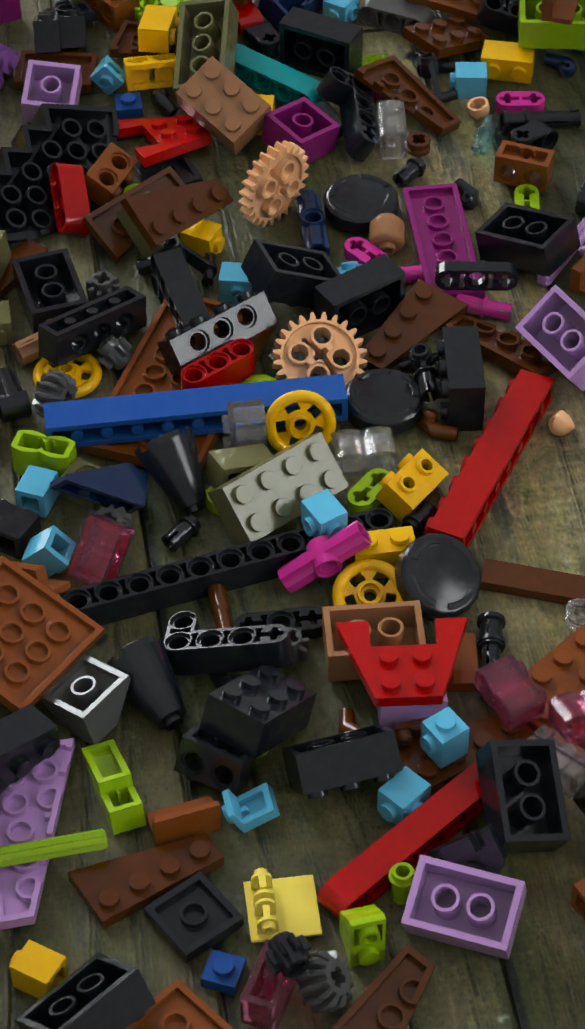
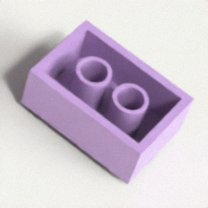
[515,284,585,392]
[401,854,527,960]

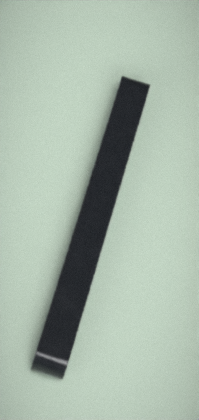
[63,508,393,626]

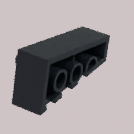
[0,704,60,795]

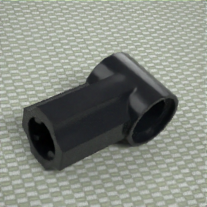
[0,367,32,422]

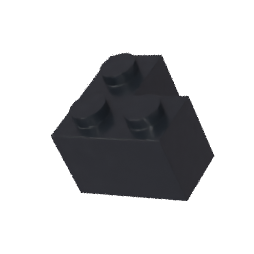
[33,9,87,53]

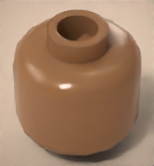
[369,213,405,256]

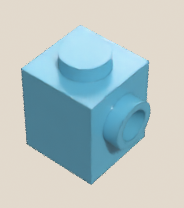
[323,0,360,23]
[449,62,487,99]
[218,262,256,302]
[15,465,60,518]
[301,489,348,538]
[21,525,77,577]
[420,706,470,769]
[377,766,431,825]

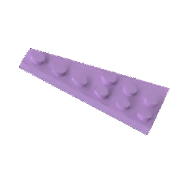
[0,738,75,930]

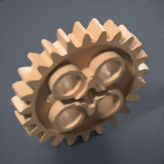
[238,140,309,227]
[272,312,368,387]

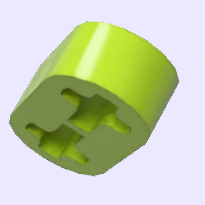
[514,184,540,210]
[347,468,389,514]

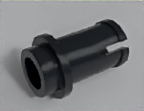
[393,157,426,188]
[401,500,437,537]
[161,514,201,552]

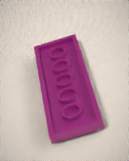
[402,183,485,298]

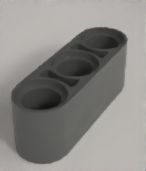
[358,0,435,35]

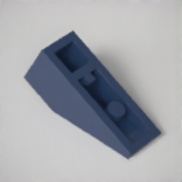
[49,463,149,514]

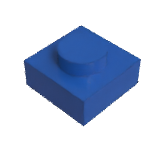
[114,92,143,119]
[200,949,247,996]

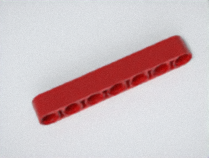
[317,761,484,919]

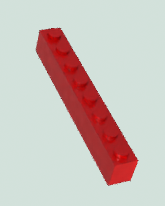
[424,369,554,548]

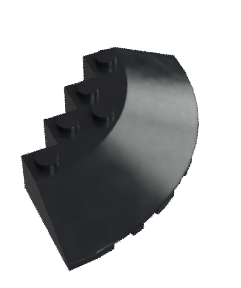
[0,103,119,243]

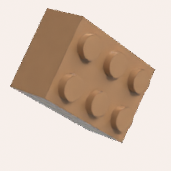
[175,56,271,155]
[322,600,426,682]

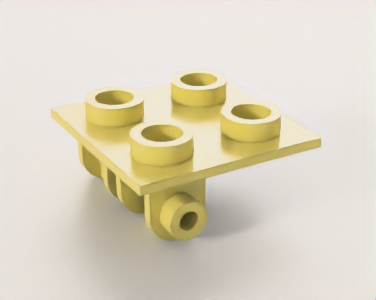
[243,868,322,943]

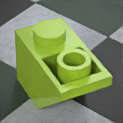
[339,904,386,967]

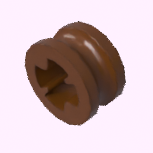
[406,131,431,157]

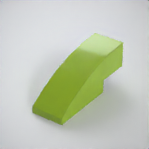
[81,739,147,835]

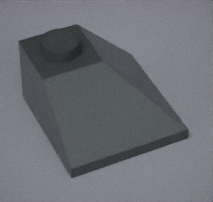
[40,654,131,745]

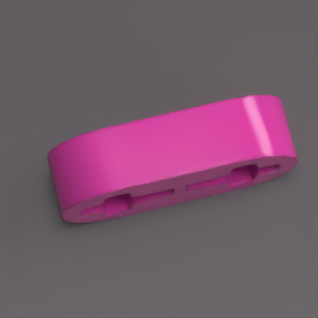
[495,91,545,114]
[344,237,388,264]

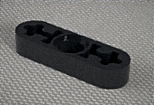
[435,261,518,291]
[234,606,323,639]

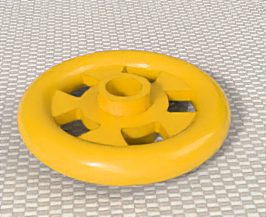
[32,353,102,399]
[264,390,336,452]
[332,559,403,606]

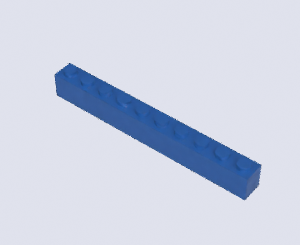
[43,374,348,447]

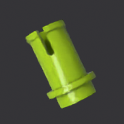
[388,862,416,905]

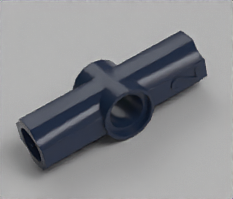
[296,190,330,256]

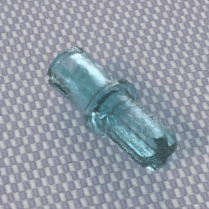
[471,115,499,157]

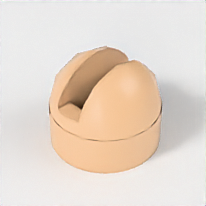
[468,96,490,120]
[548,410,575,436]

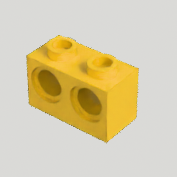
[123,53,176,92]

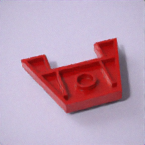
[117,115,211,168]
[336,617,468,707]

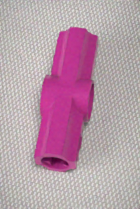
[277,520,372,593]

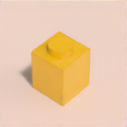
[180,219,225,258]
[9,939,69,999]

